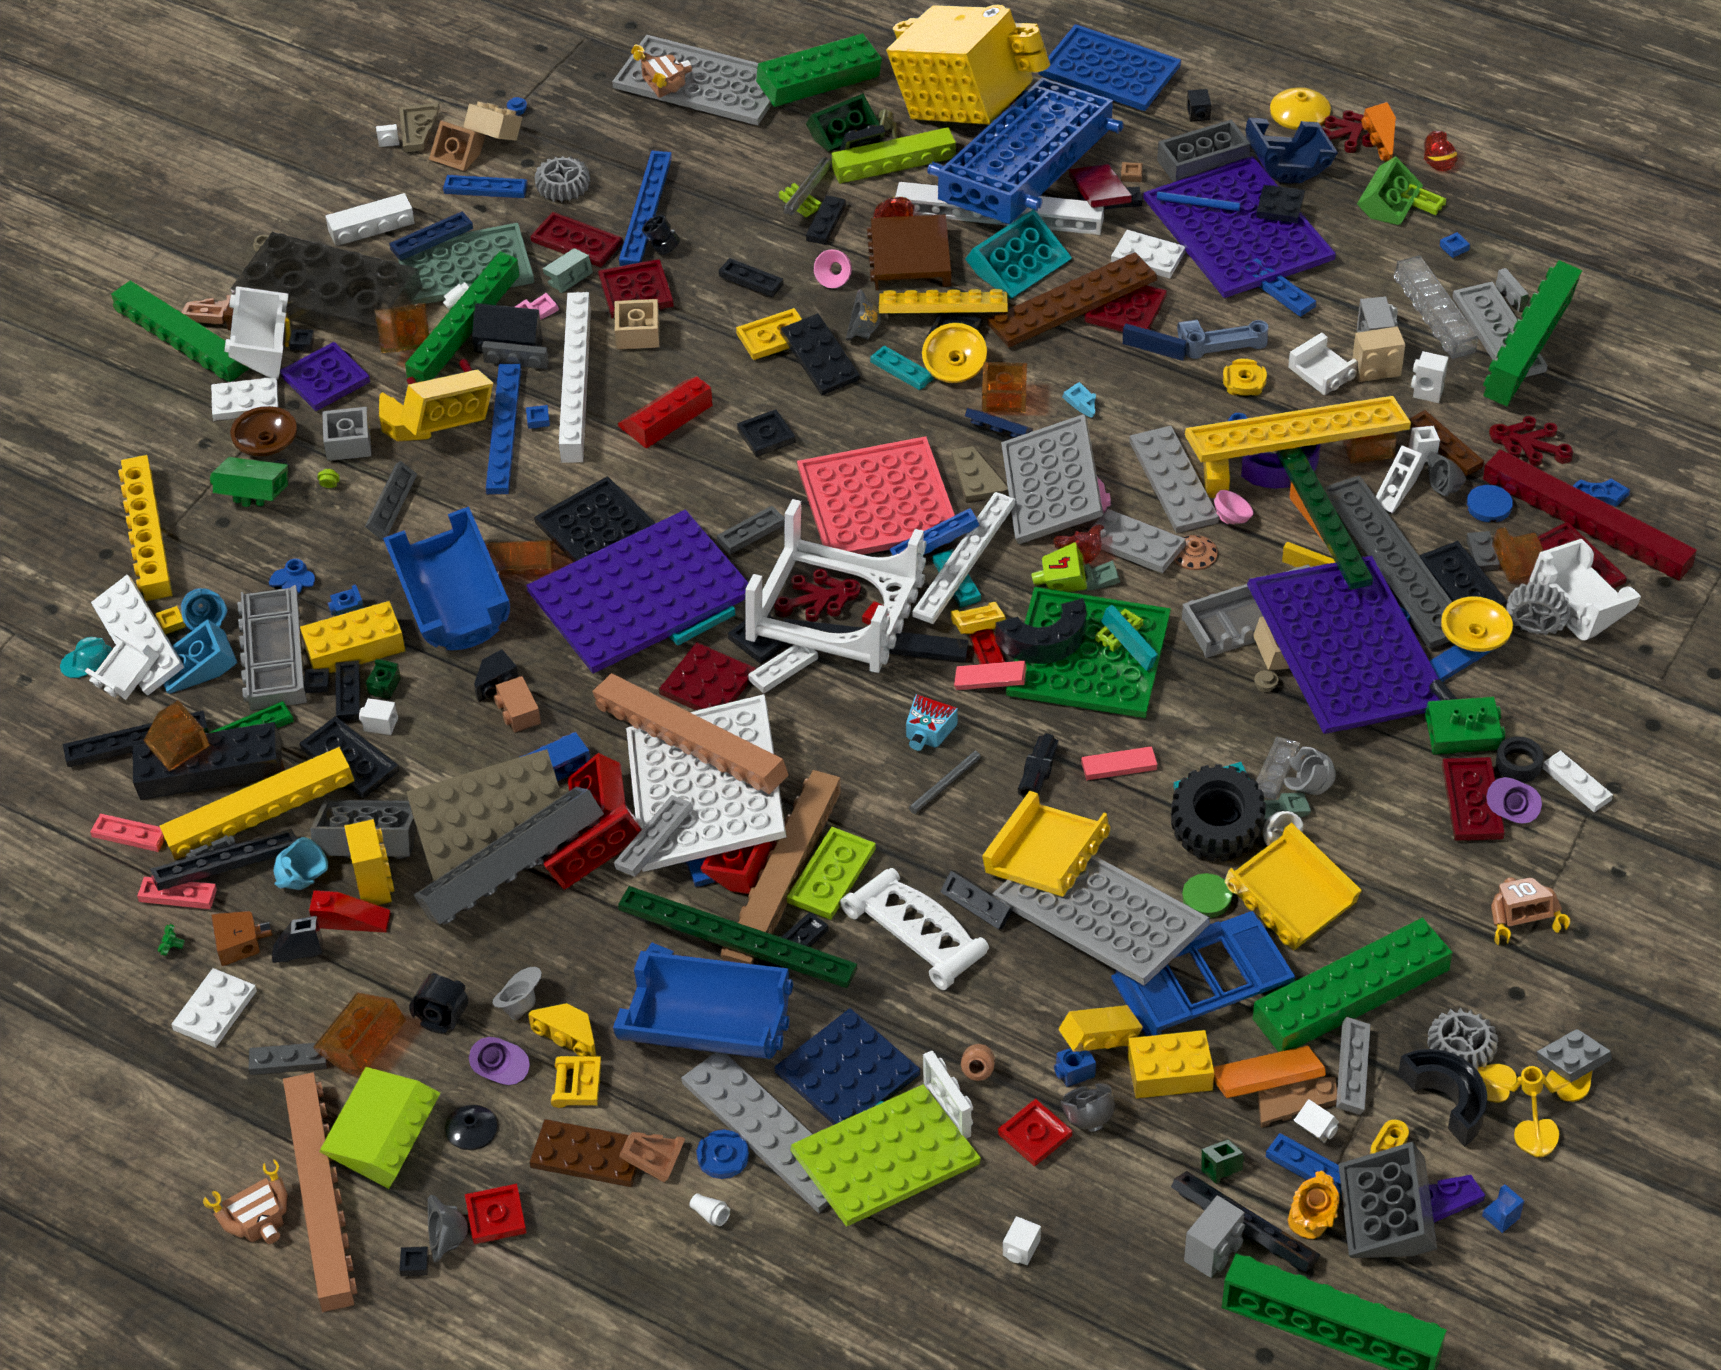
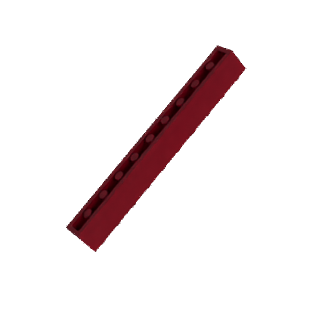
[1483,449,1697,581]

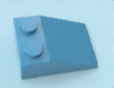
[163,619,237,694]

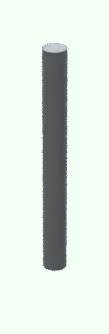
[909,751,981,814]

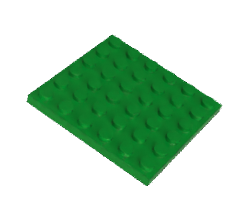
[1006,587,1171,718]

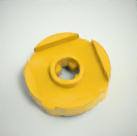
[1223,359,1267,396]

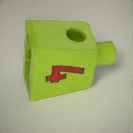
[1032,542,1087,592]

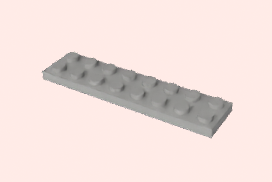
[681,1052,830,1213]

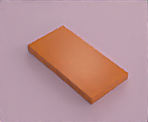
[1213,1045,1326,1098]

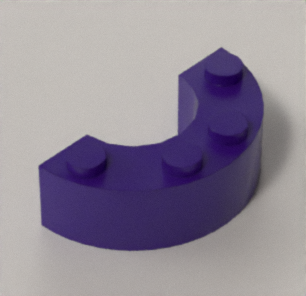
[1241,444,1321,488]

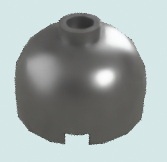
[1061,1084,1115,1132]

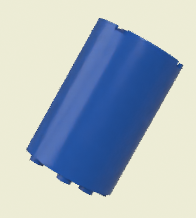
[383,507,510,650]
[613,951,793,1059]

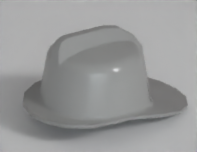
[492,967,542,1021]

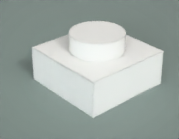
[376,124,399,147]

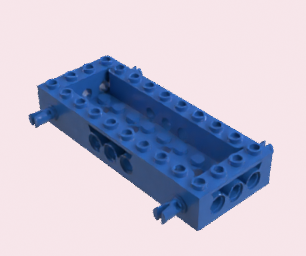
[927,77,1124,224]

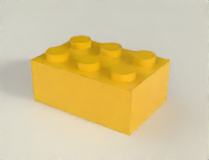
[344,819,394,905]
[1127,1030,1214,1099]

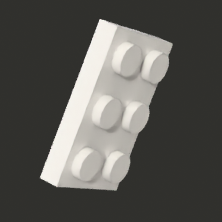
[1111,230,1185,279]
[211,377,279,421]
[171,968,257,1048]
[923,1051,973,1139]

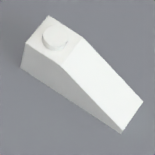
[1376,446,1425,514]

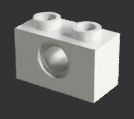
[1411,351,1448,403]

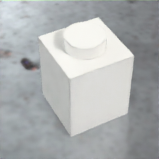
[1408,426,1440,462]
[359,698,398,735]
[1294,1099,1339,1143]
[1003,1216,1041,1265]

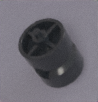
[642,215,680,255]

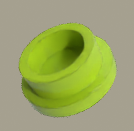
[317,469,340,488]

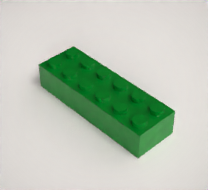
[756,33,882,107]

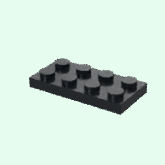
[780,313,860,396]
[1419,541,1507,608]
[299,716,399,799]

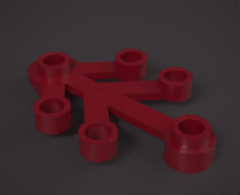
[1322,110,1374,153]
[1489,416,1573,466]
[774,569,861,622]

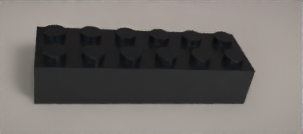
[133,722,282,800]

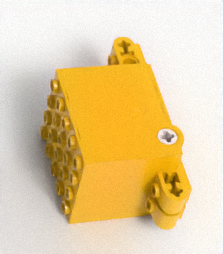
[886,5,1050,124]

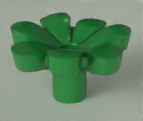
[158,924,184,956]

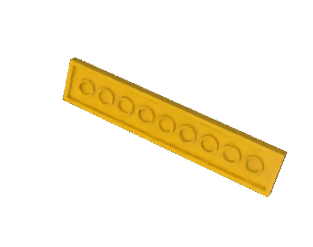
[1185,396,1411,463]

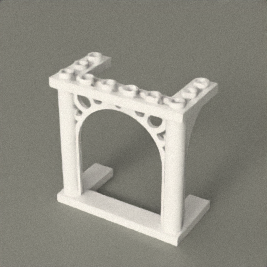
[746,499,927,673]

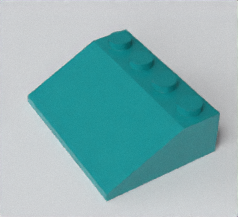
[965,209,1072,300]

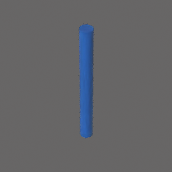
[1157,192,1240,211]

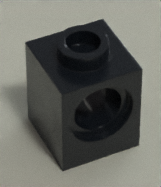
[1186,89,1211,122]

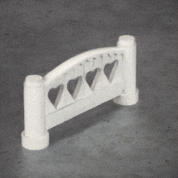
[840,868,989,990]

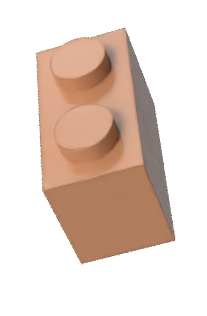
[494,676,541,733]

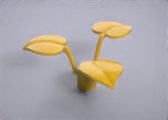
[1477,1064,1593,1157]

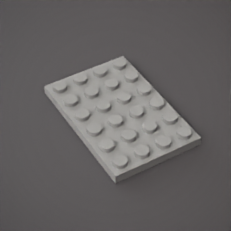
[1001,414,1104,544]

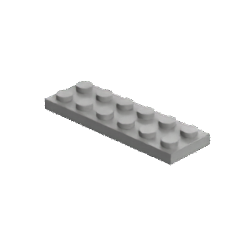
[1452,282,1548,377]
[1129,426,1219,533]

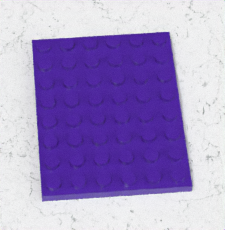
[1143,156,1336,298]
[526,510,749,674]
[1247,556,1440,734]

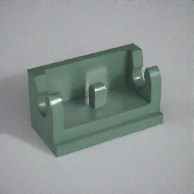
[543,248,593,293]

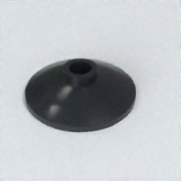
[445,1105,497,1150]

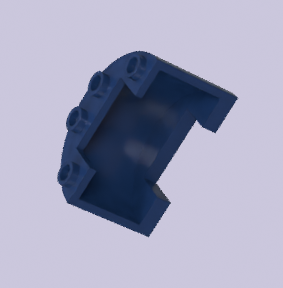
[1245,118,1338,183]

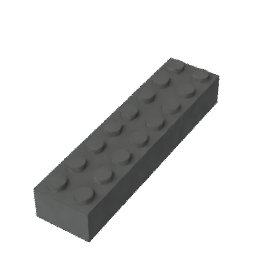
[414,787,604,925]

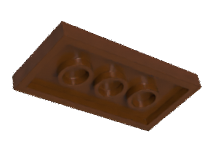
[529,1119,638,1187]

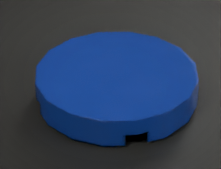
[1467,485,1512,522]
[696,1129,749,1179]

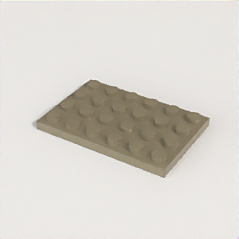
[406,749,567,882]

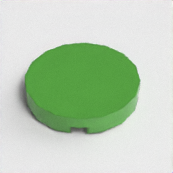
[1182,873,1232,918]

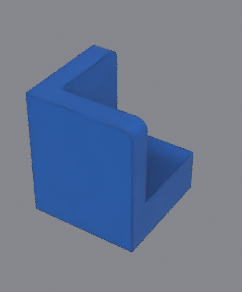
[1482,1184,1524,1233]

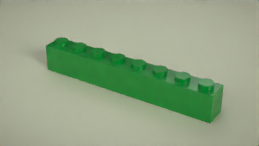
[405,251,520,383]
[111,280,249,382]

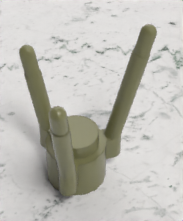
[877,109,898,139]

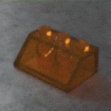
[485,540,554,575]
[313,992,406,1075]

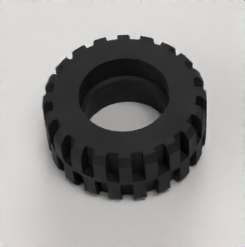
[1171,764,1266,862]

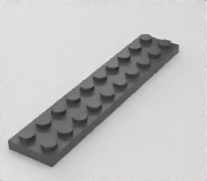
[1323,475,1452,649]

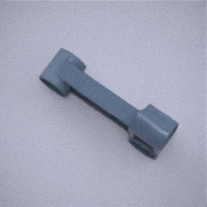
[1177,320,1268,359]

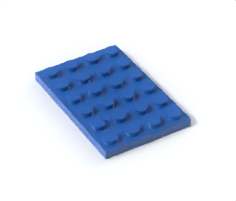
[1038,24,1181,111]

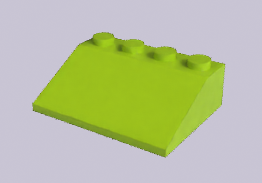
[319,1067,440,1189]

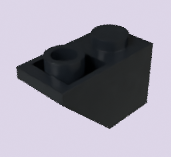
[474,649,518,702]
[272,916,323,963]

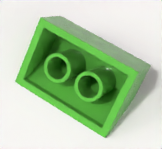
[1357,156,1423,225]

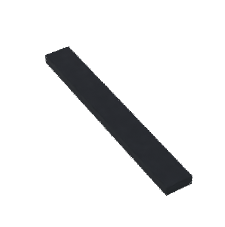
[784,619,969,663]

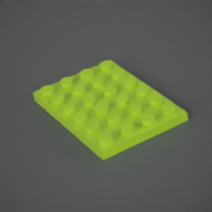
[790,1084,981,1227]

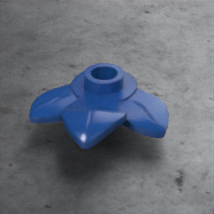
[269,559,315,594]

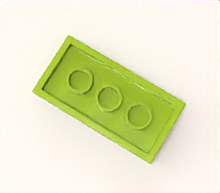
[787,827,876,920]

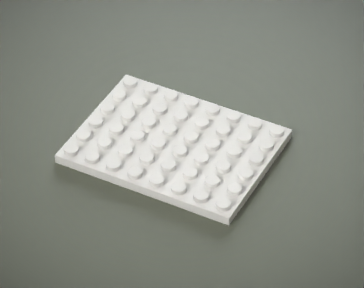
[626,695,786,872]

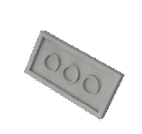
[1084,509,1186,574]

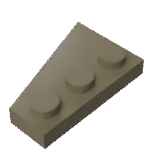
[399,103,440,152]
[951,446,1009,503]

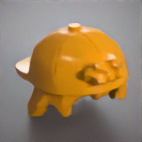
[1287,1171,1339,1239]

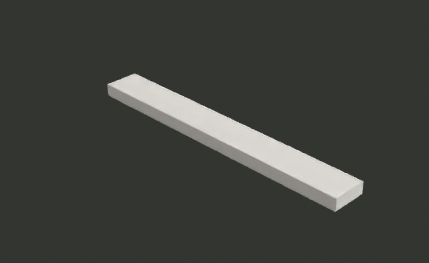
[913,492,1015,624]

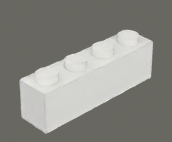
[326,193,415,246]

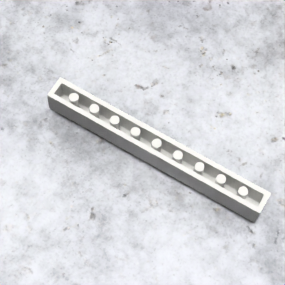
[895,182,1104,235]
[559,292,591,463]

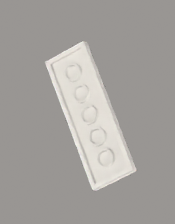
[91,575,184,695]

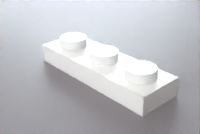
[748,645,818,694]
[1542,750,1613,812]

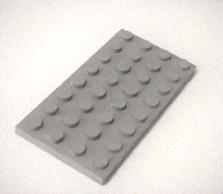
[612,35,772,125]
[992,855,1210,986]

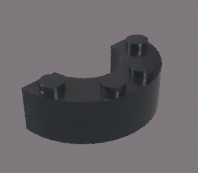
[995,598,1086,664]
[1398,1049,1487,1147]

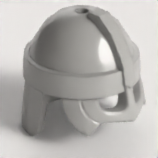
[1284,747,1336,795]

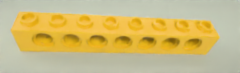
[118,455,173,601]

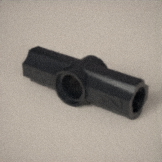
[1018,733,1059,799]

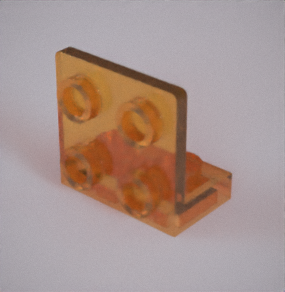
[1492,527,1544,581]

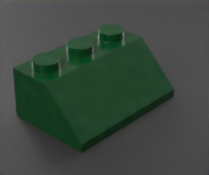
[806,93,880,151]

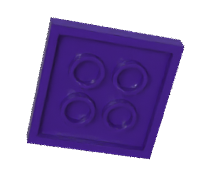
[280,342,370,411]

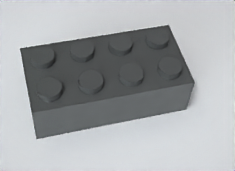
[1157,119,1250,182]

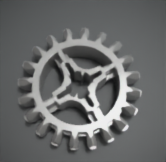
[535,156,590,203]
[1506,582,1571,636]
[1427,1008,1498,1070]

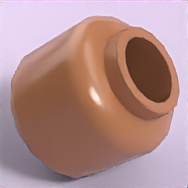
[961,1044,995,1081]

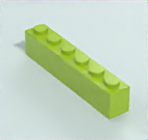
[832,127,956,184]

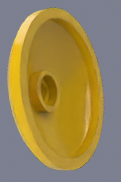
[1270,87,1331,130]
[922,323,987,383]
[1441,597,1513,652]

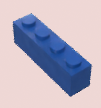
[520,732,590,781]

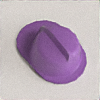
[1486,777,1542,824]
[469,1037,530,1085]

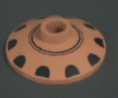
[1174,535,1217,570]

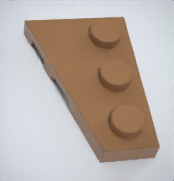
[1257,1077,1337,1128]

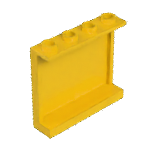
[982,791,1110,897]
[1224,823,1361,951]

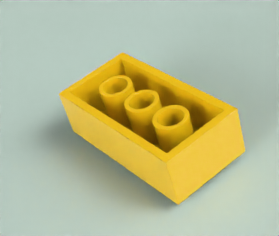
[400,370,494,436]
[300,601,405,673]

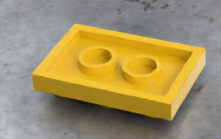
[736,308,802,360]

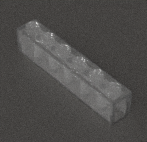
[1394,255,1478,359]

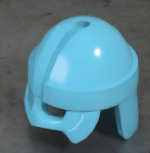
[273,837,328,890]

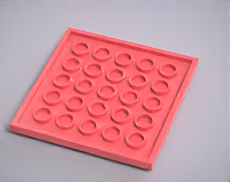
[797,436,955,555]

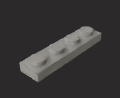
[614,795,693,877]
[1336,1017,1370,1115]

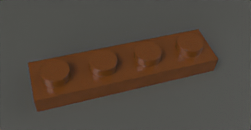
[1409,410,1484,476]

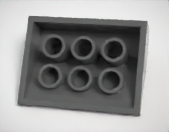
[311,800,417,859]
[1339,1142,1437,1258]

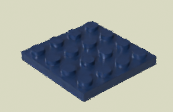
[774,1008,920,1125]

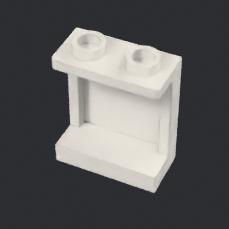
[1288,333,1358,395]
[85,627,159,700]

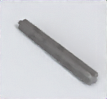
[784,157,832,216]

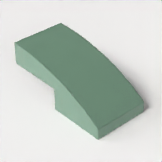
[1080,560,1121,591]
[1264,793,1311,823]

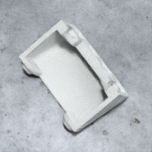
[224,286,288,379]
[1530,539,1641,640]

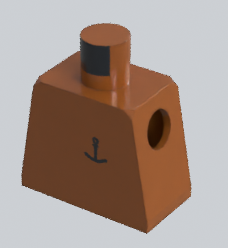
[211,911,272,966]

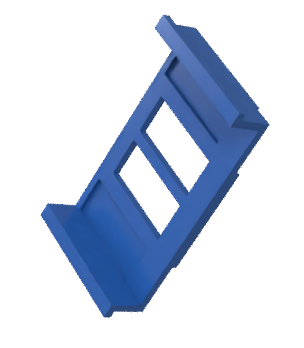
[1111,911,1295,1036]

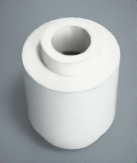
[443,282,469,310]

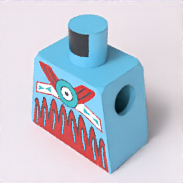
[906,694,958,751]

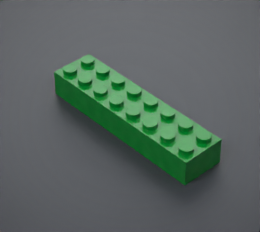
[1483,260,1582,407]
[1253,917,1453,1052]
[1222,1254,1447,1370]

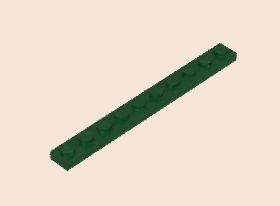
[1275,447,1373,590]
[618,886,858,988]

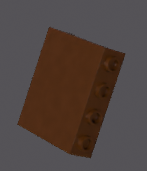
[867,214,951,290]

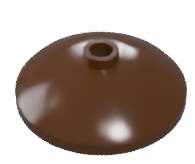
[230,406,297,456]

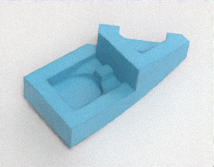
[1062,382,1096,418]

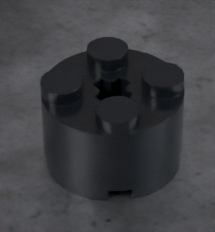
[409,973,468,1034]

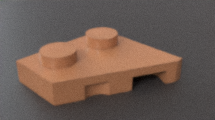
[181,295,231,325]
[619,1132,685,1182]

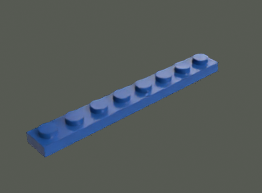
[619,151,672,266]
[486,364,521,495]

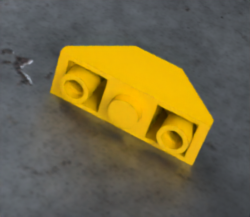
[379,392,431,441]
[528,1003,596,1057]

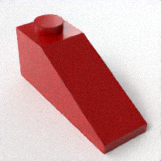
[309,890,391,933]

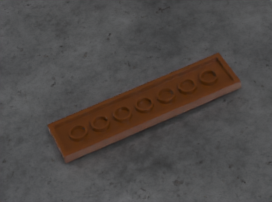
[987,252,1157,348]

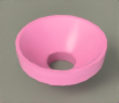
[814,249,852,288]
[1214,490,1253,525]

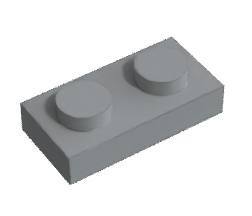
[1496,268,1529,312]

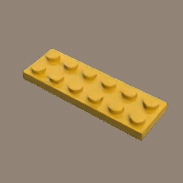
[879,289,1008,313]

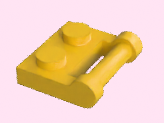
[950,602,1006,634]
[551,1056,602,1108]

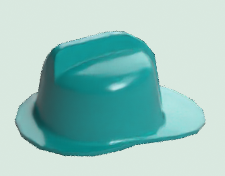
[60,637,113,678]

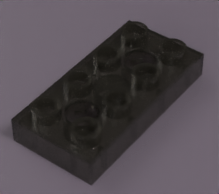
[230,232,423,344]

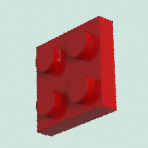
[998,1099,1072,1167]
[465,1183,526,1244]

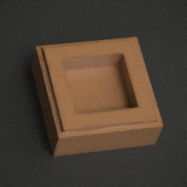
[1121,162,1143,182]

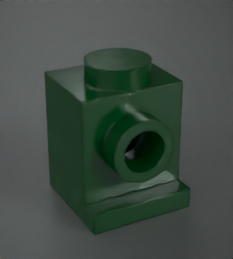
[366,659,401,699]
[1201,1139,1244,1184]

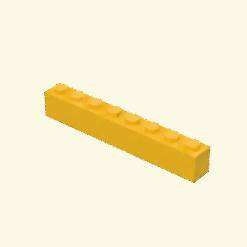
[160,747,354,860]

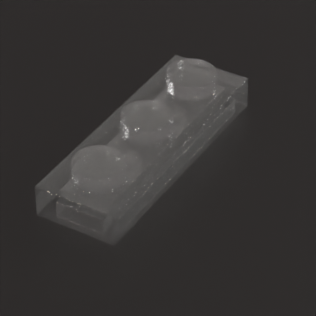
[1256,736,1299,800]

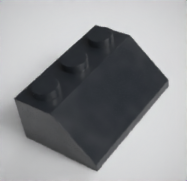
[472,303,543,353]

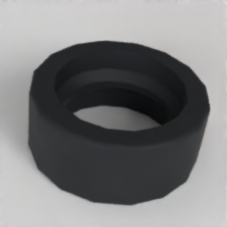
[1496,736,1544,783]

